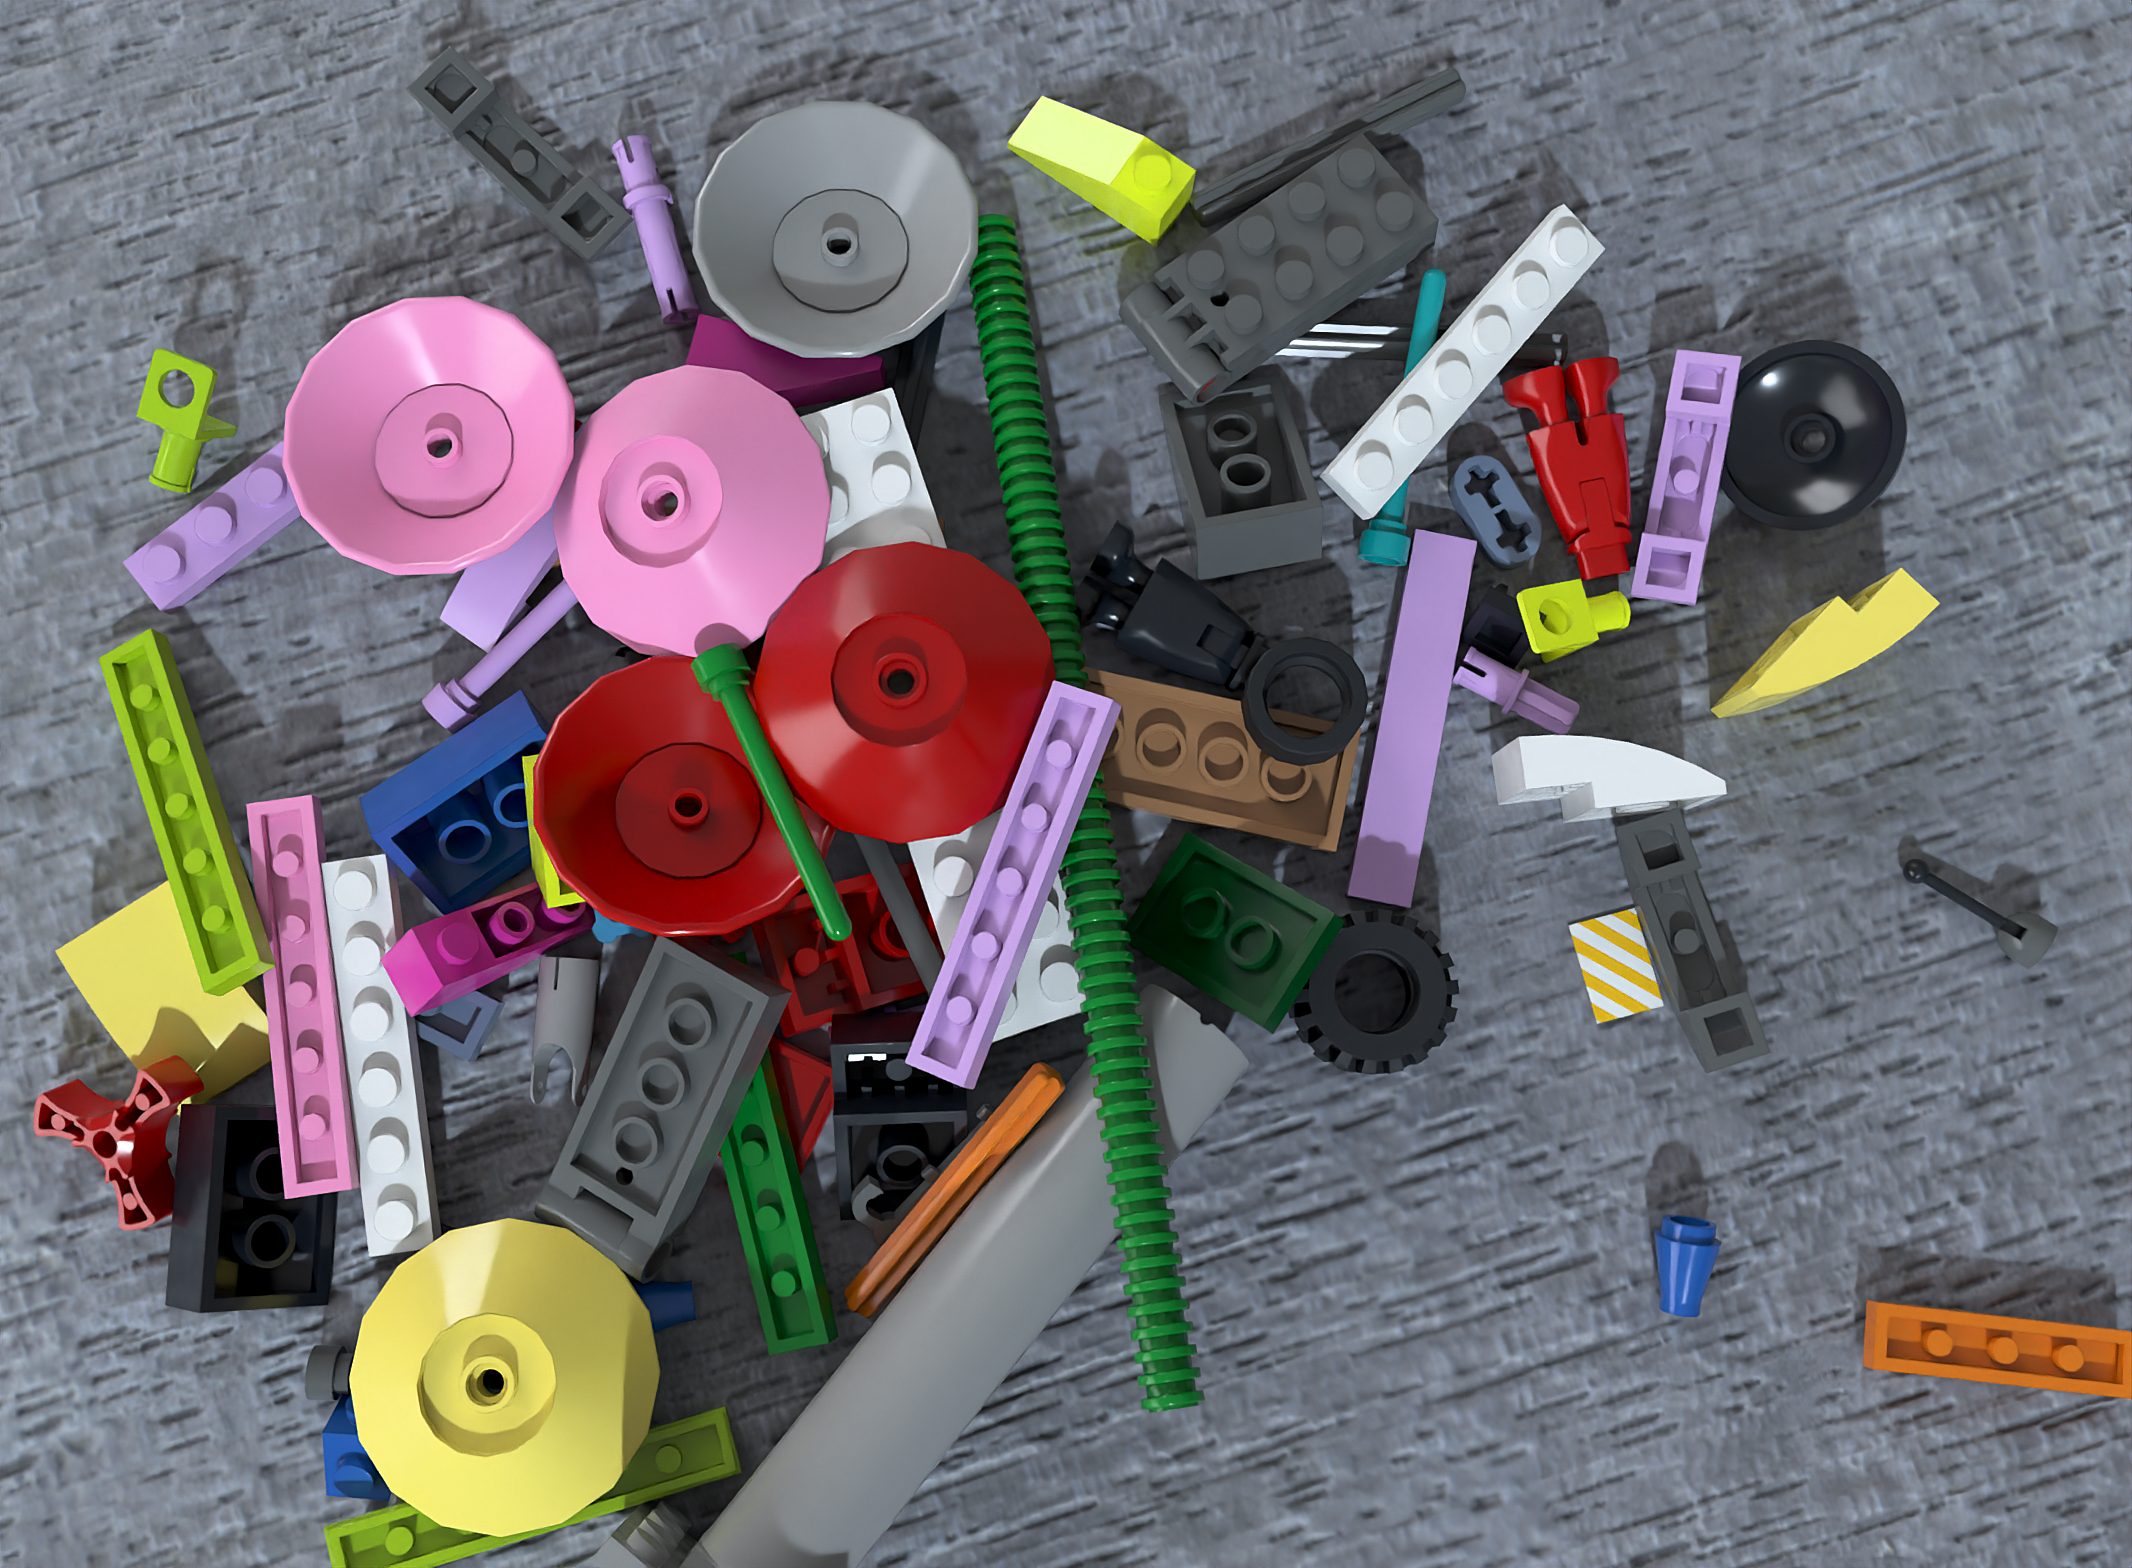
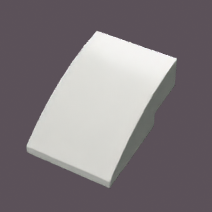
[1491,735,1727,823]

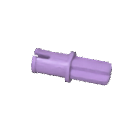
[1452,646,1580,735]

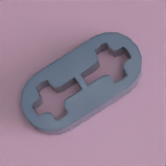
[1448,455,1542,570]

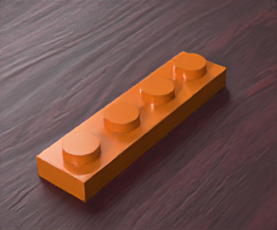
[1863,1300,2132,1399]

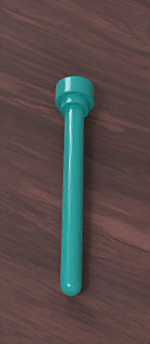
[1357,268,1447,566]

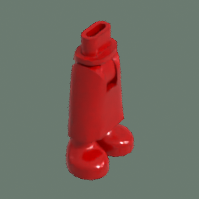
[1501,357,1633,582]

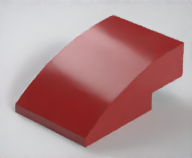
[750,861,945,1038]

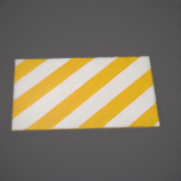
[1568,908,1664,1024]

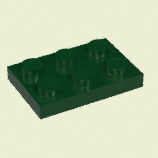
[1123,831,1345,1034]

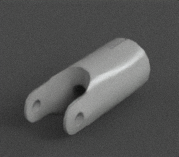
[530,957,599,1107]

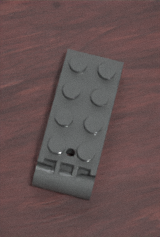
[1118,133,1439,407]
[534,936,793,1284]

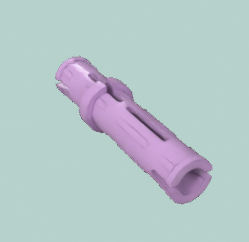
[612,135,701,325]

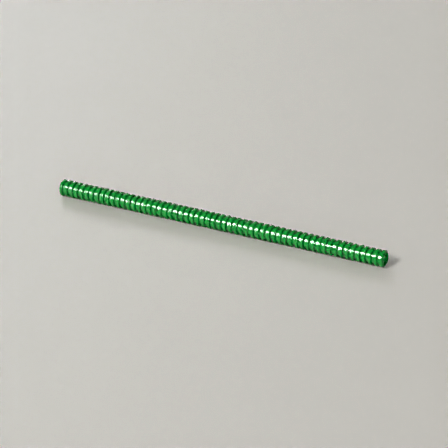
[968,214,1205,1413]

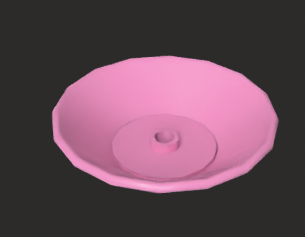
[282,296,575,575]
[552,365,832,657]

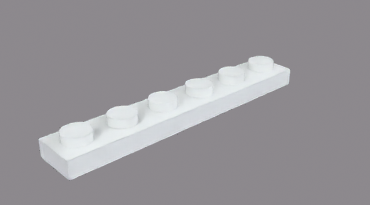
[1320,204,1605,520]
[321,854,442,1257]

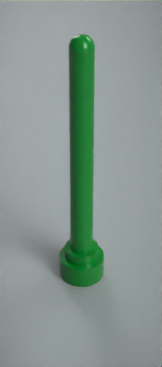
[691,643,852,941]

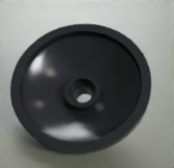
[1720,340,1908,531]

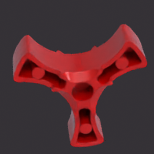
[33,1055,204,1231]

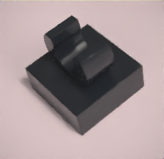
[1459,583,1547,670]

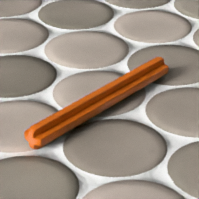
[844,1062,1065,1318]

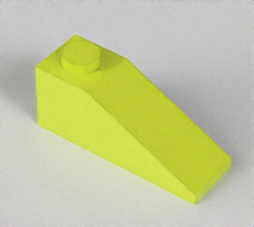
[1007,96,1196,248]

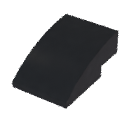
[830,1011,970,1220]

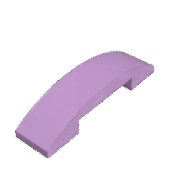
[1631,349,1742,606]
[440,424,586,653]

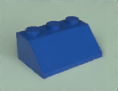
[359,690,551,916]

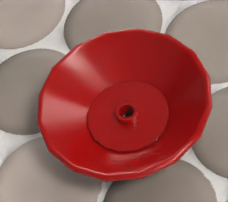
[753,541,1056,844]
[533,656,837,937]

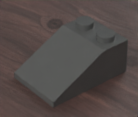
[1159,374,1323,581]

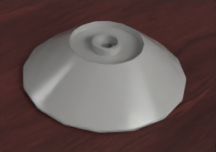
[692,101,979,358]

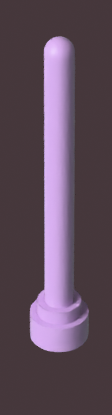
[422,579,578,734]

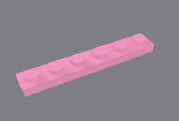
[246,795,360,1199]

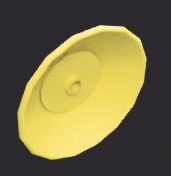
[349,1218,661,1537]

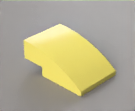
[1710,568,1940,718]
[55,881,272,1116]

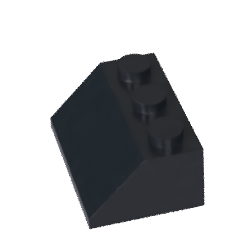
[165,1104,336,1313]

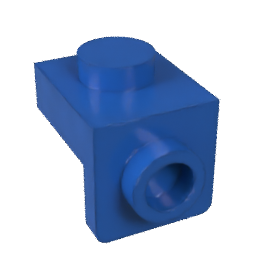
[322,1394,391,1501]

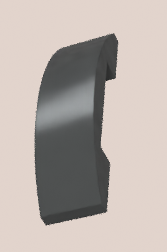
[406,45,633,263]
[1616,807,1771,1073]

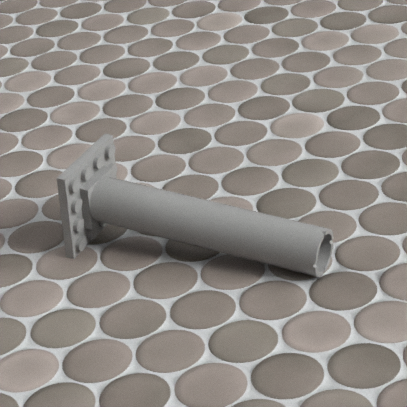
[591,983,1249,1568]

